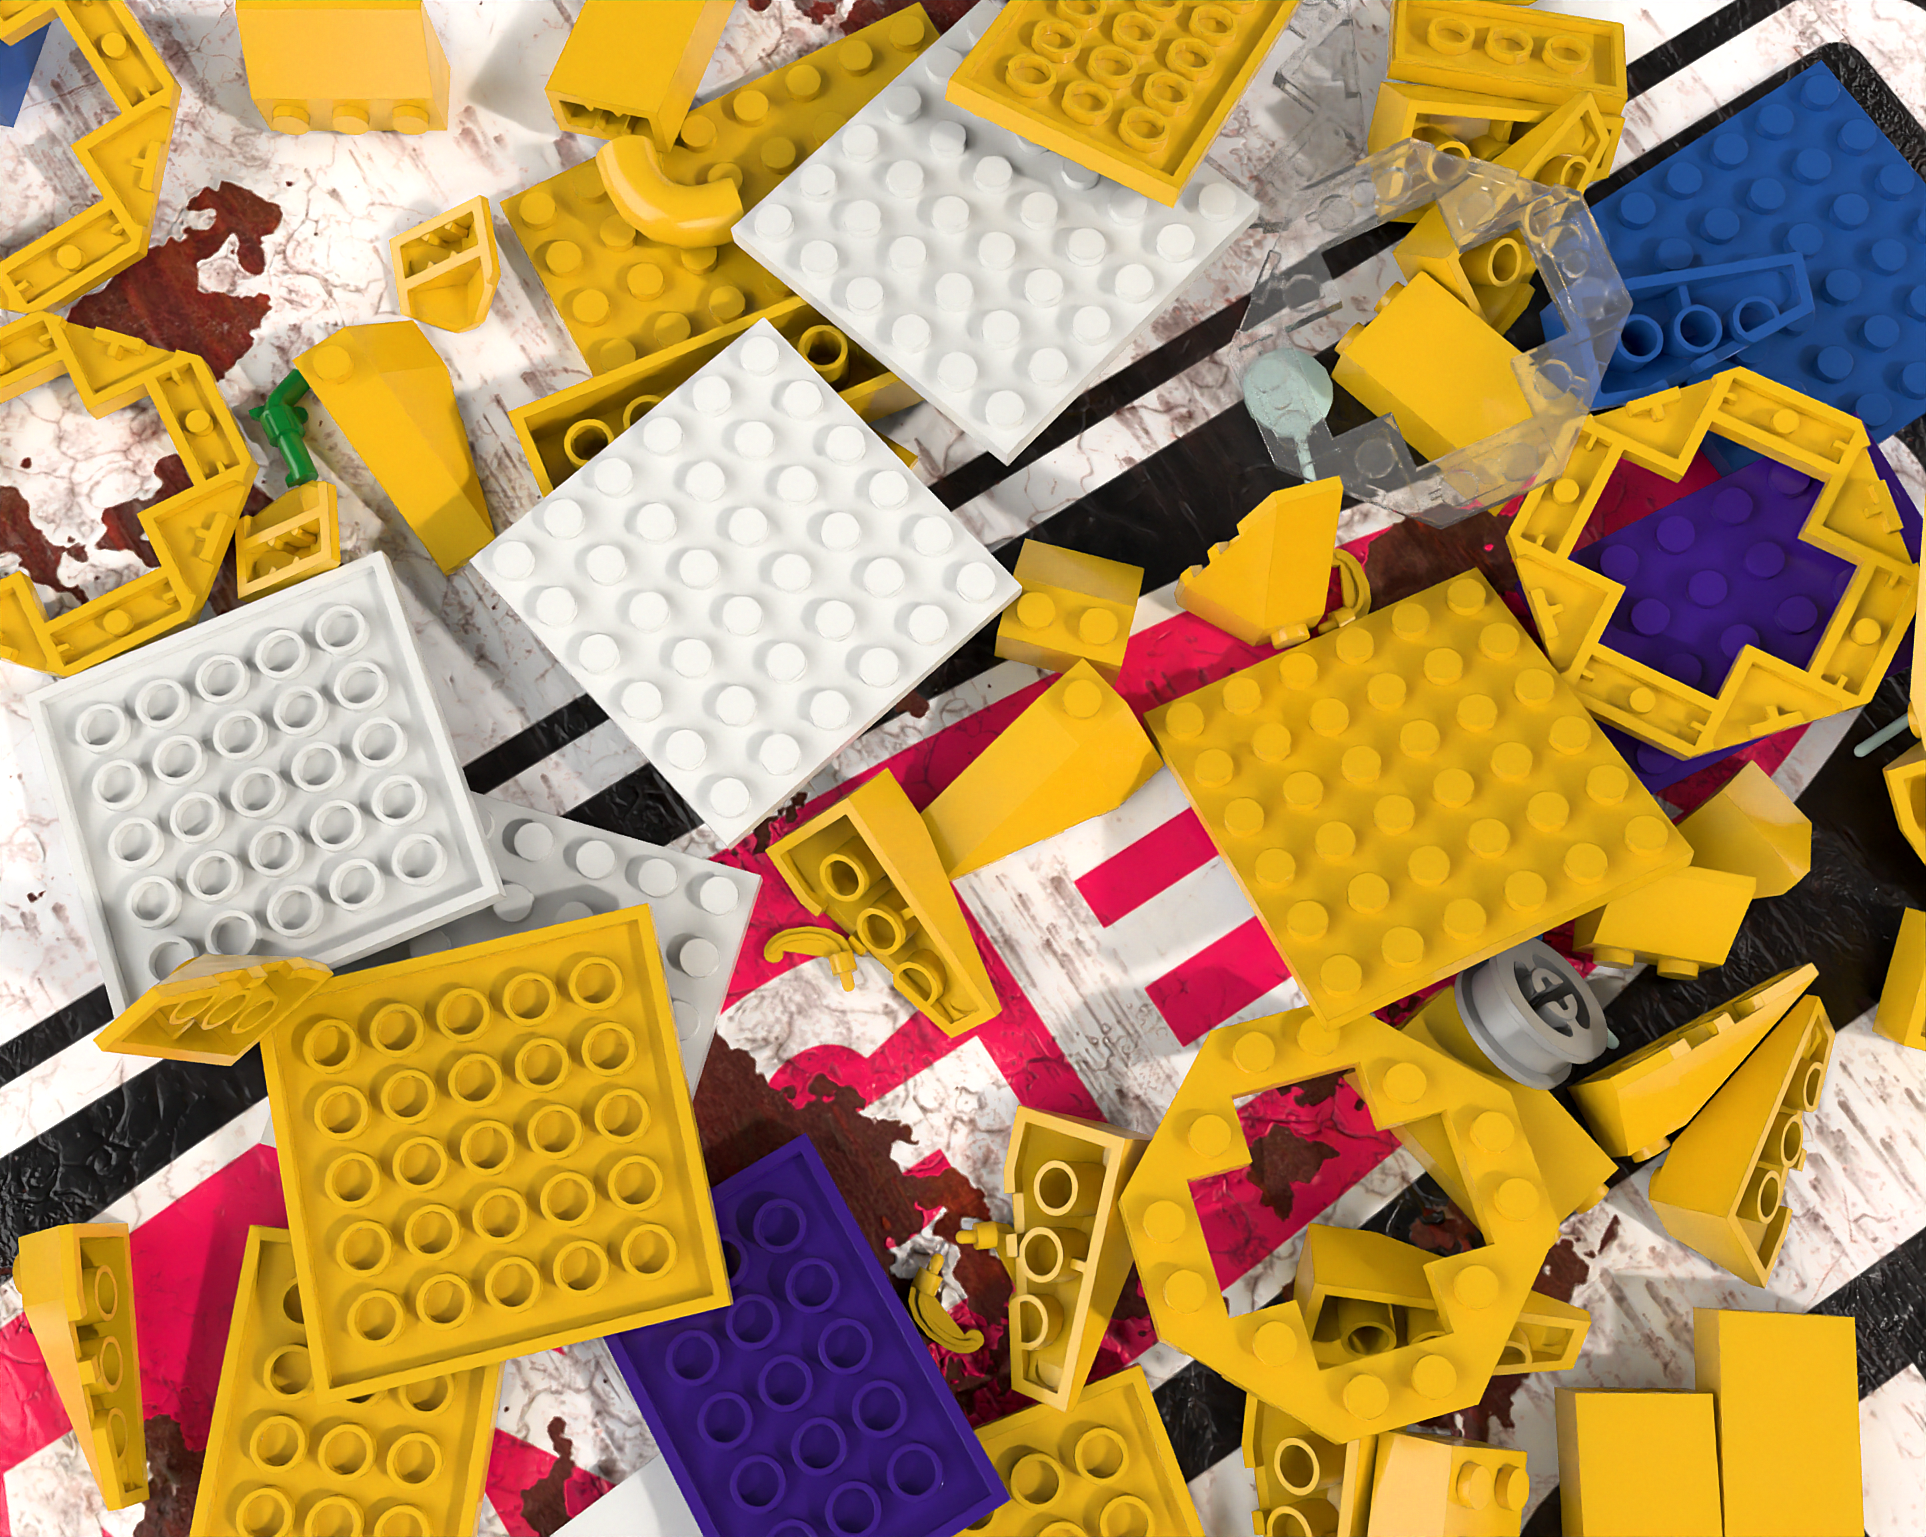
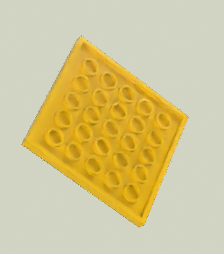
[1143,567,1694,1033]
[260,903,734,1407]

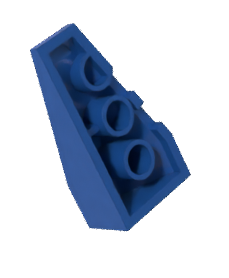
[1540,251,1815,412]

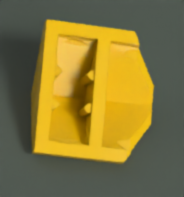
[389,195,501,334]
[235,480,341,603]
[1675,759,1812,899]

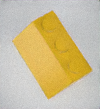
[235,0,451,135]

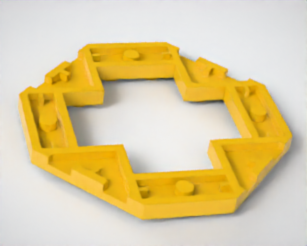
[0,0,182,315]
[0,310,260,679]
[1505,366,1920,761]
[1118,1005,1560,1445]

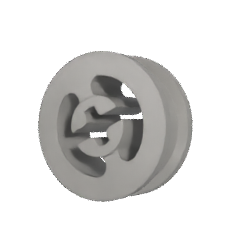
[1454,937,1608,1090]

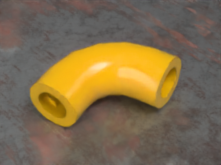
[596,135,745,249]

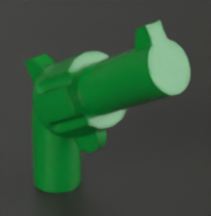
[248,368,319,488]

